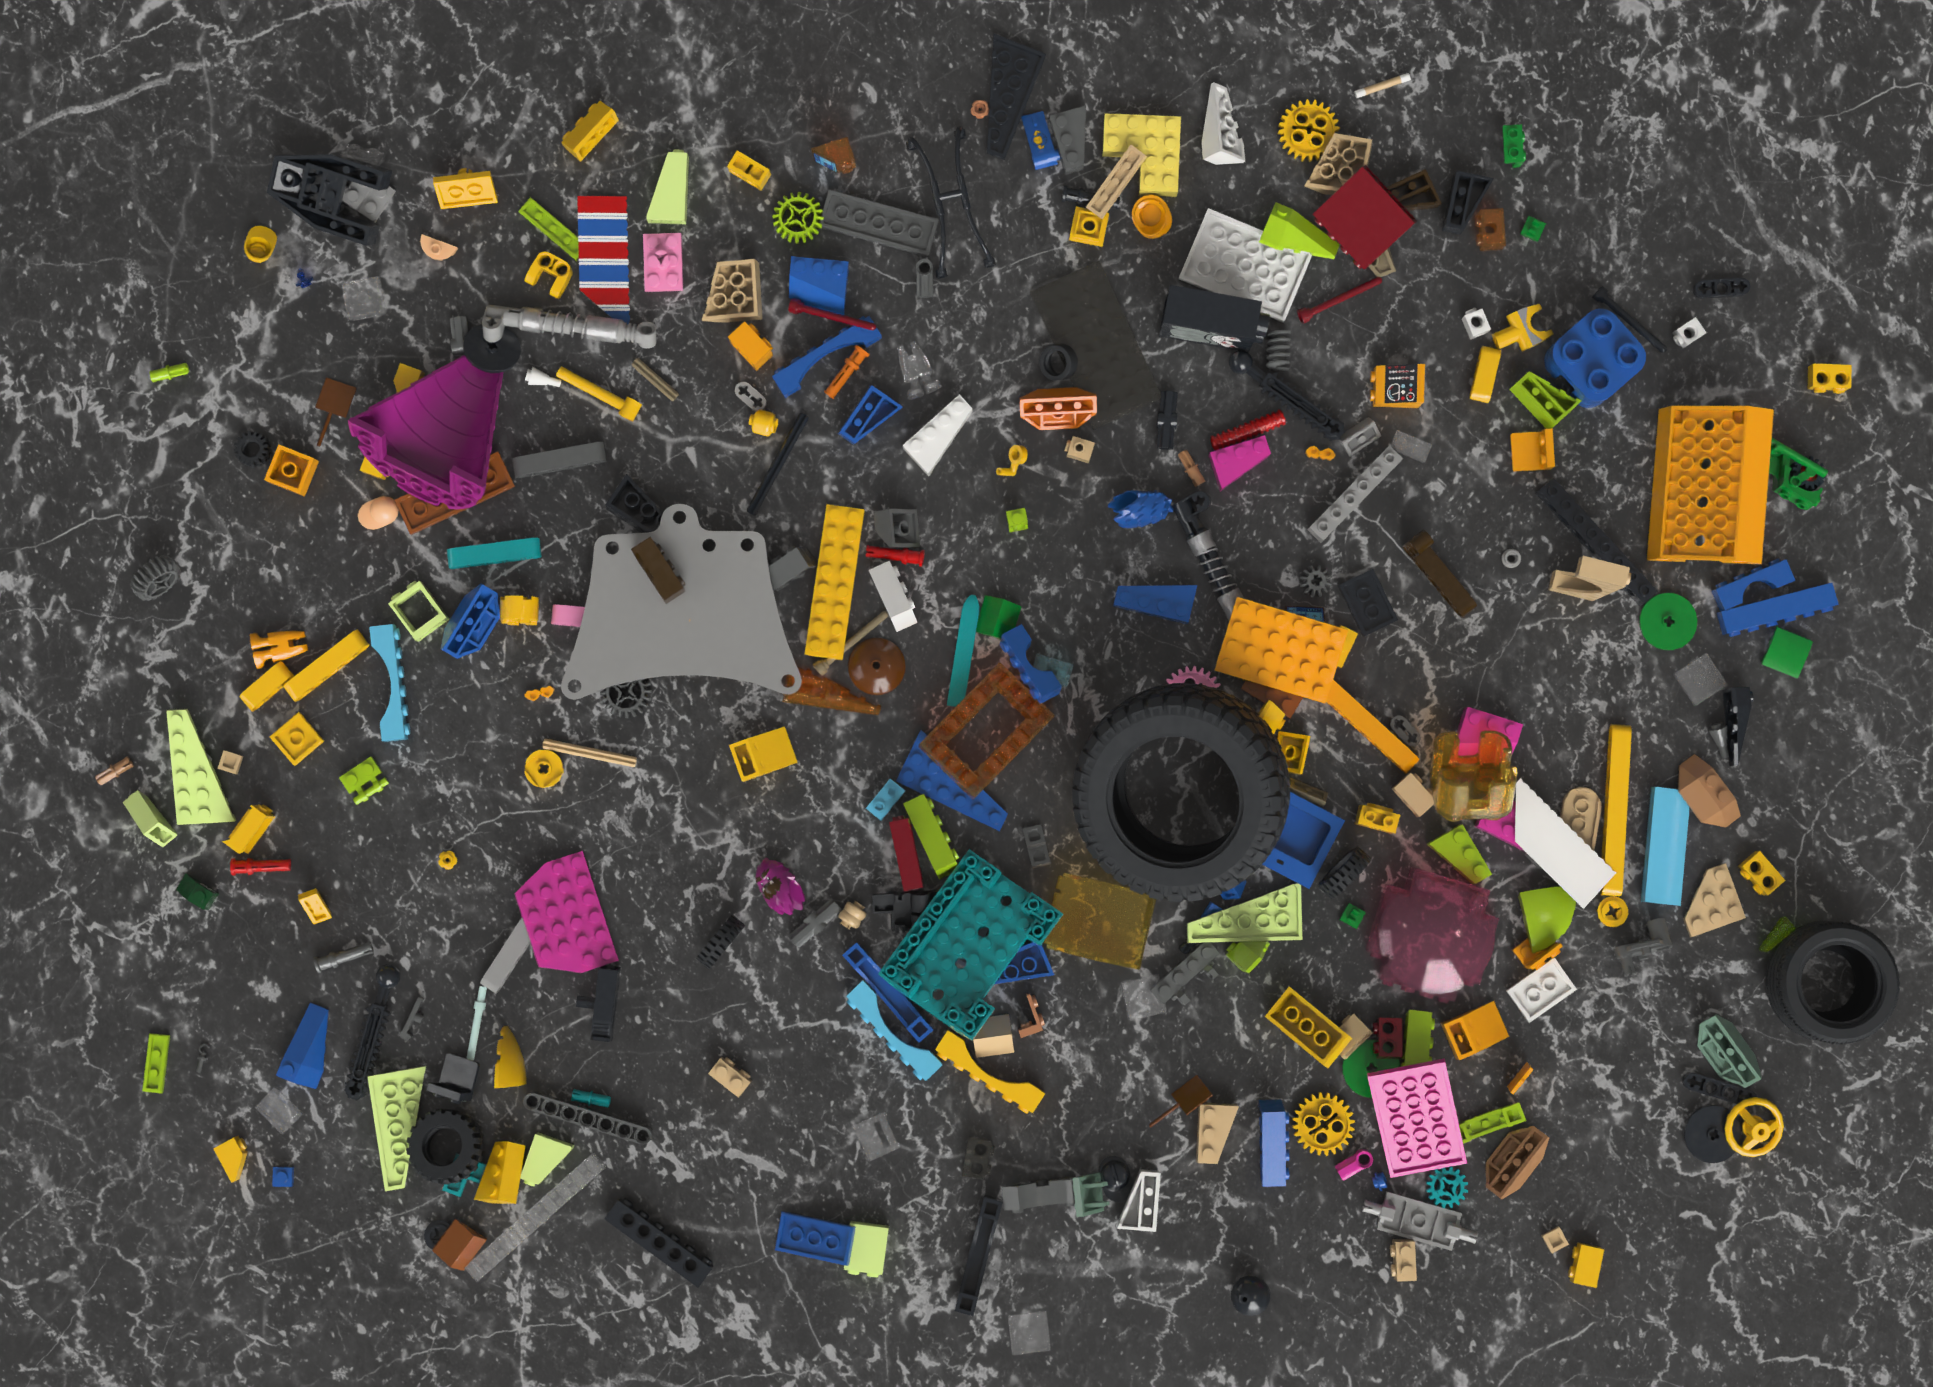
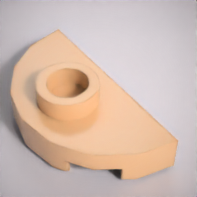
[420,234,458,261]

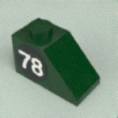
[176,873,219,910]

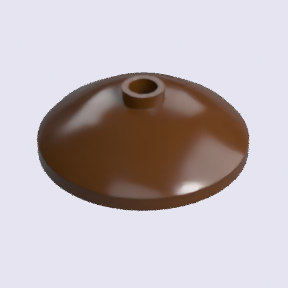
[848,638,906,695]

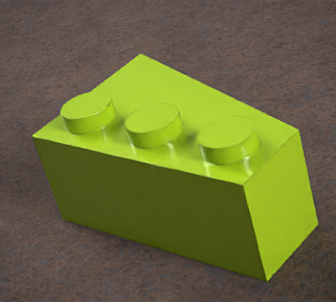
[1509,371,1581,429]

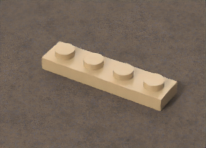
[1086,145,1147,219]

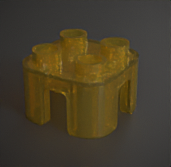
[1429,730,1517,822]

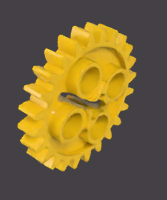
[1278,99,1340,162]
[1292,1092,1355,1156]

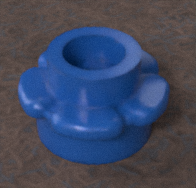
[1372,1172,1388,1191]

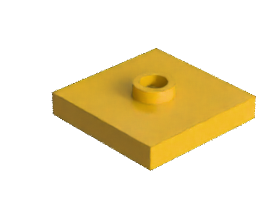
[269,712,324,766]

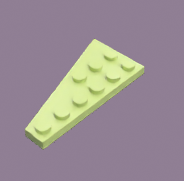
[167,709,236,825]
[367,1066,426,1191]

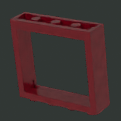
[889,815,924,891]

